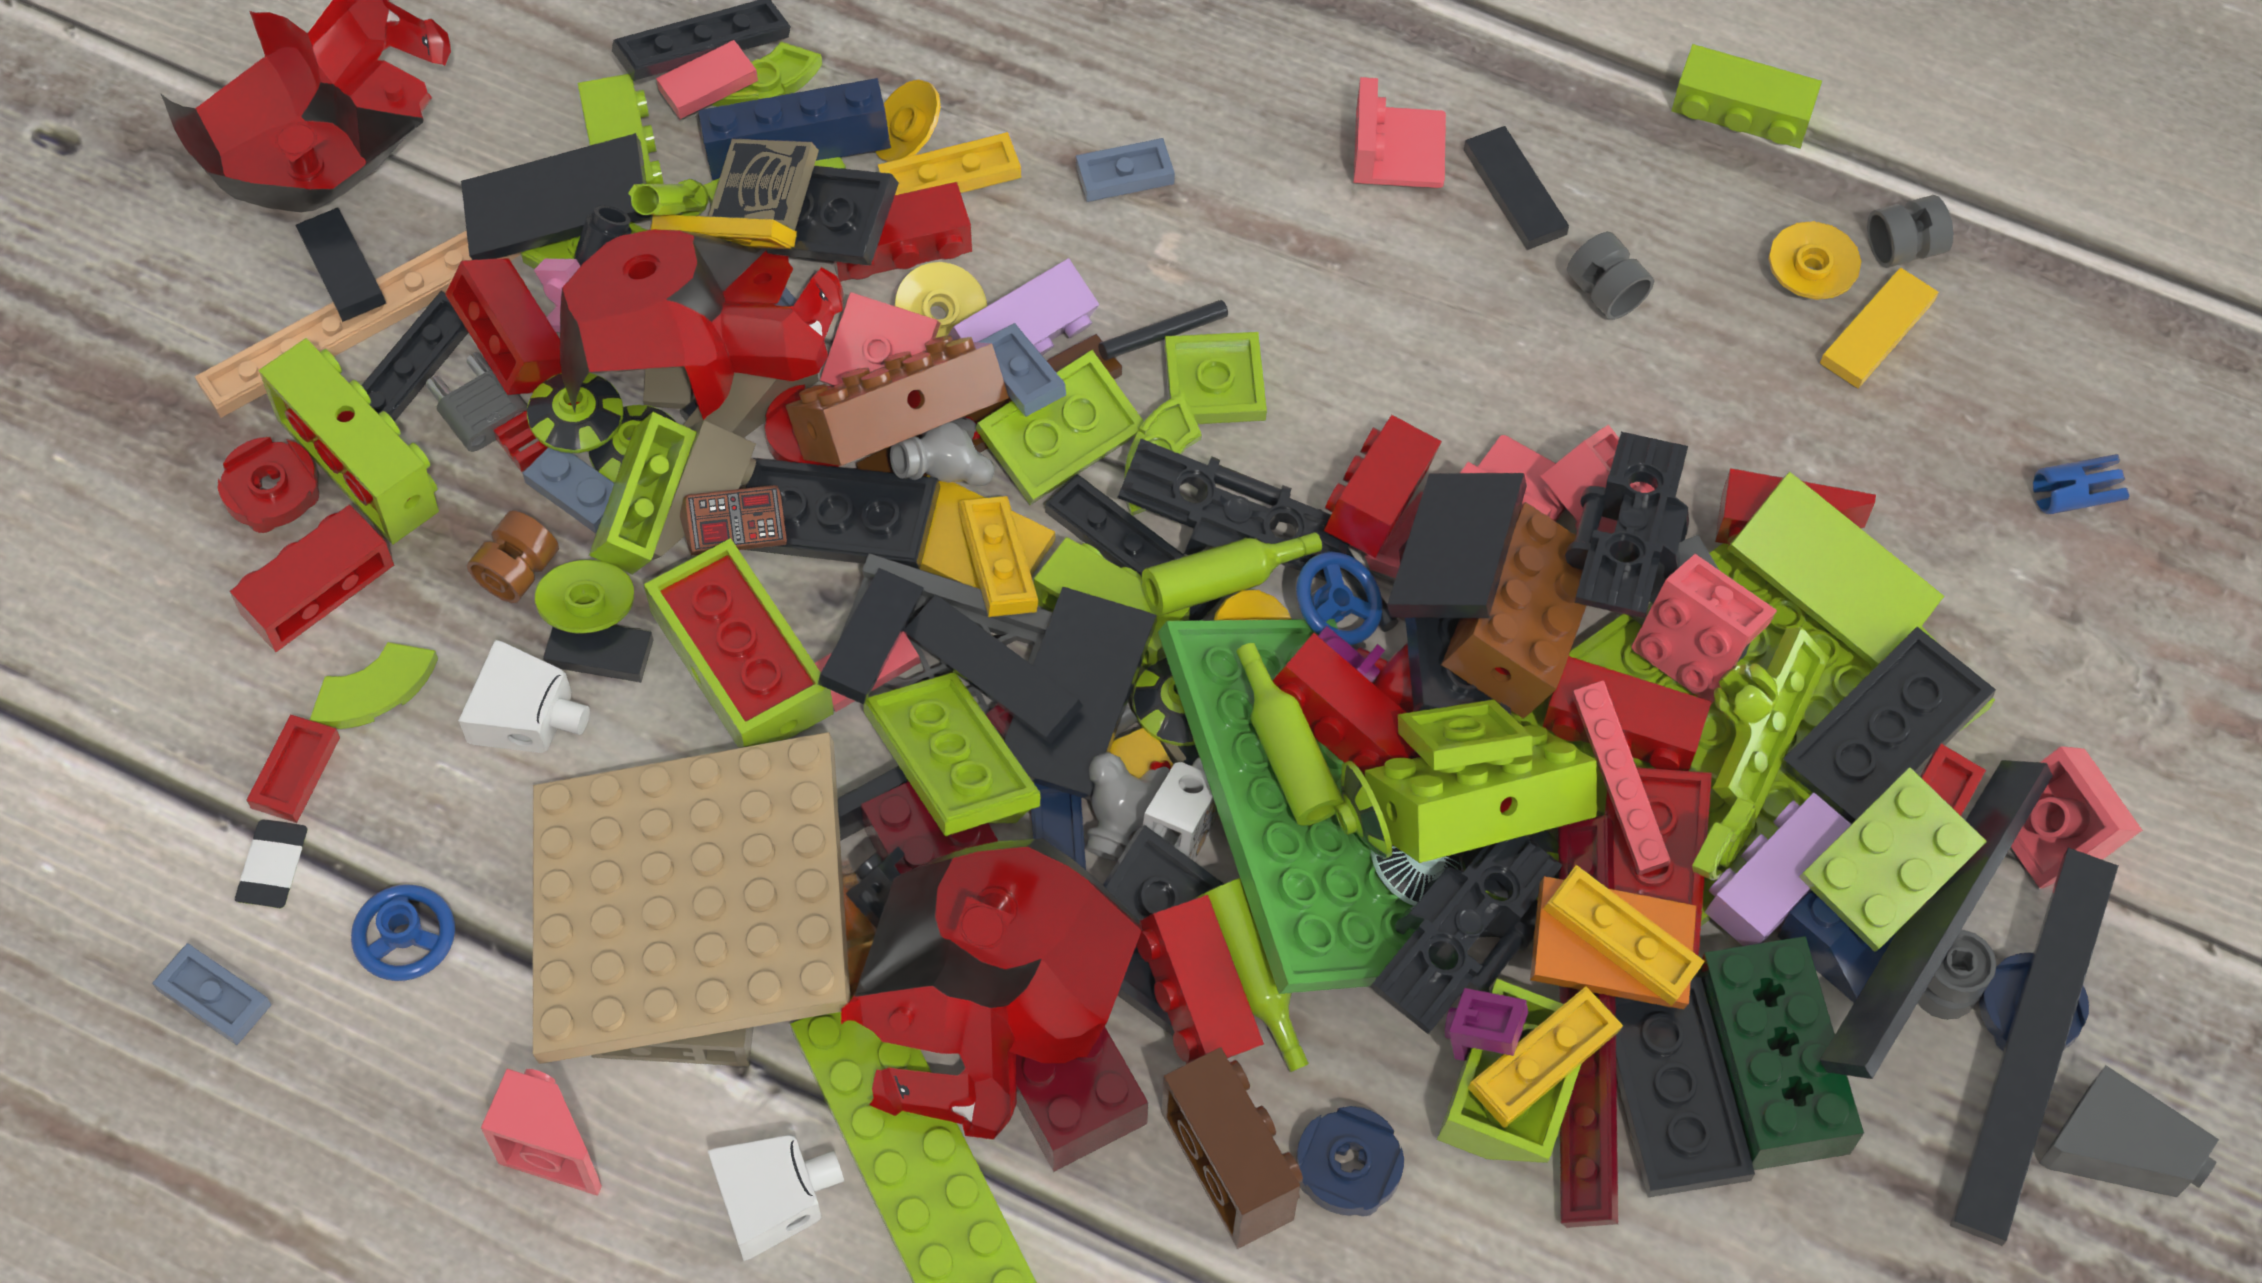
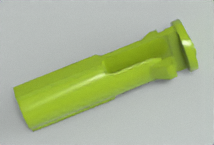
[628,179,708,216]

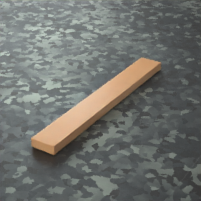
[194,231,521,418]

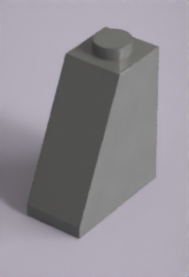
[2039,1065,2219,1197]

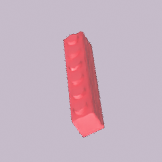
[1572,681,1671,876]

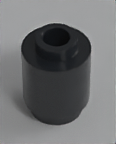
[574,205,632,266]

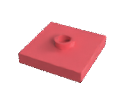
[820,292,941,387]

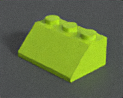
[1436,979,1581,1163]

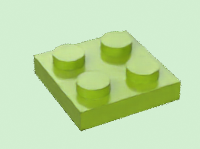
[1165,332,1267,424]
[1398,700,1533,773]

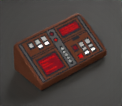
[680,485,787,556]

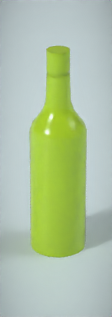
[1142,532,1322,616]
[1236,643,1344,826]
[1195,878,1309,1072]

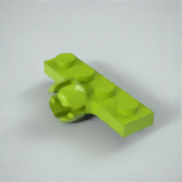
[1713,627,1829,818]

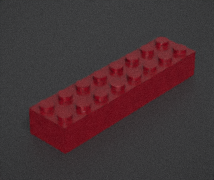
[861,782,1148,1172]

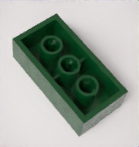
[1694,936,1864,1170]

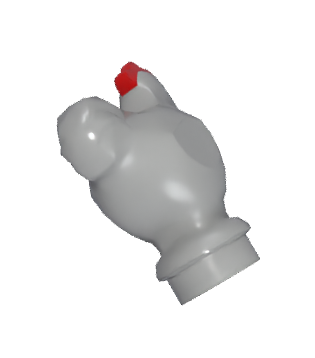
[890,416,995,486]
[1085,752,1171,862]

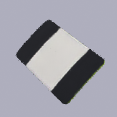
[235,819,308,909]

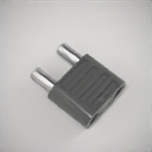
[426,352,528,452]

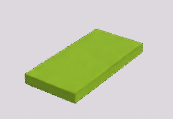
[1727,472,1945,668]
[863,672,1040,836]

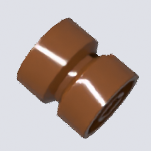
[466,510,559,603]

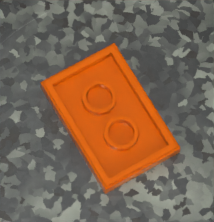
[1530,876,1696,1009]

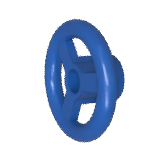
[1296,552,1383,645]
[351,884,455,981]

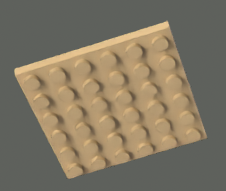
[533,732,850,1064]

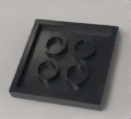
[1103,825,1224,1036]

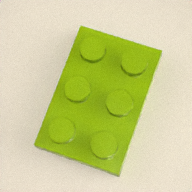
[975,350,1144,505]
[1799,768,1987,952]

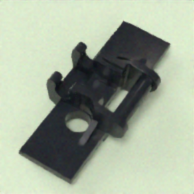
[1565,431,1689,618]
[1117,439,1349,582]
[1370,835,1563,1034]

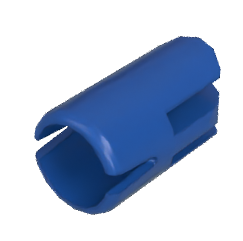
[2033,454,2130,514]

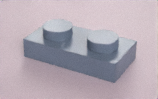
[1076,138,1175,202]
[979,323,1066,417]
[522,447,614,533]
[152,943,272,1046]

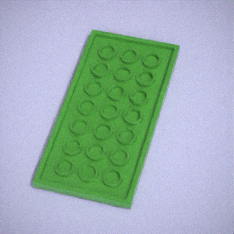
[1158,619,1439,994]

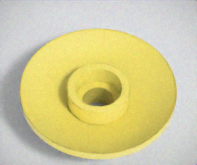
[894,262,987,338]

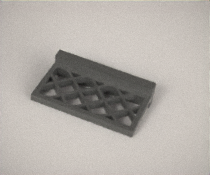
[839,554,1053,715]

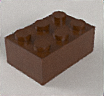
[1161,1047,1303,1249]

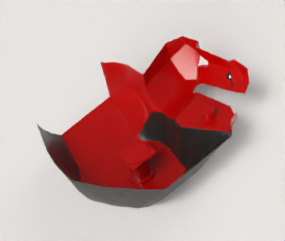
[161,0,451,213]
[560,229,844,420]
[841,838,1142,1140]

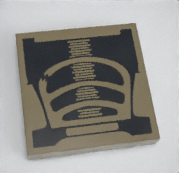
[708,139,819,231]

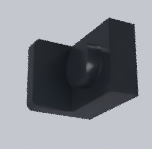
[846,846,905,929]

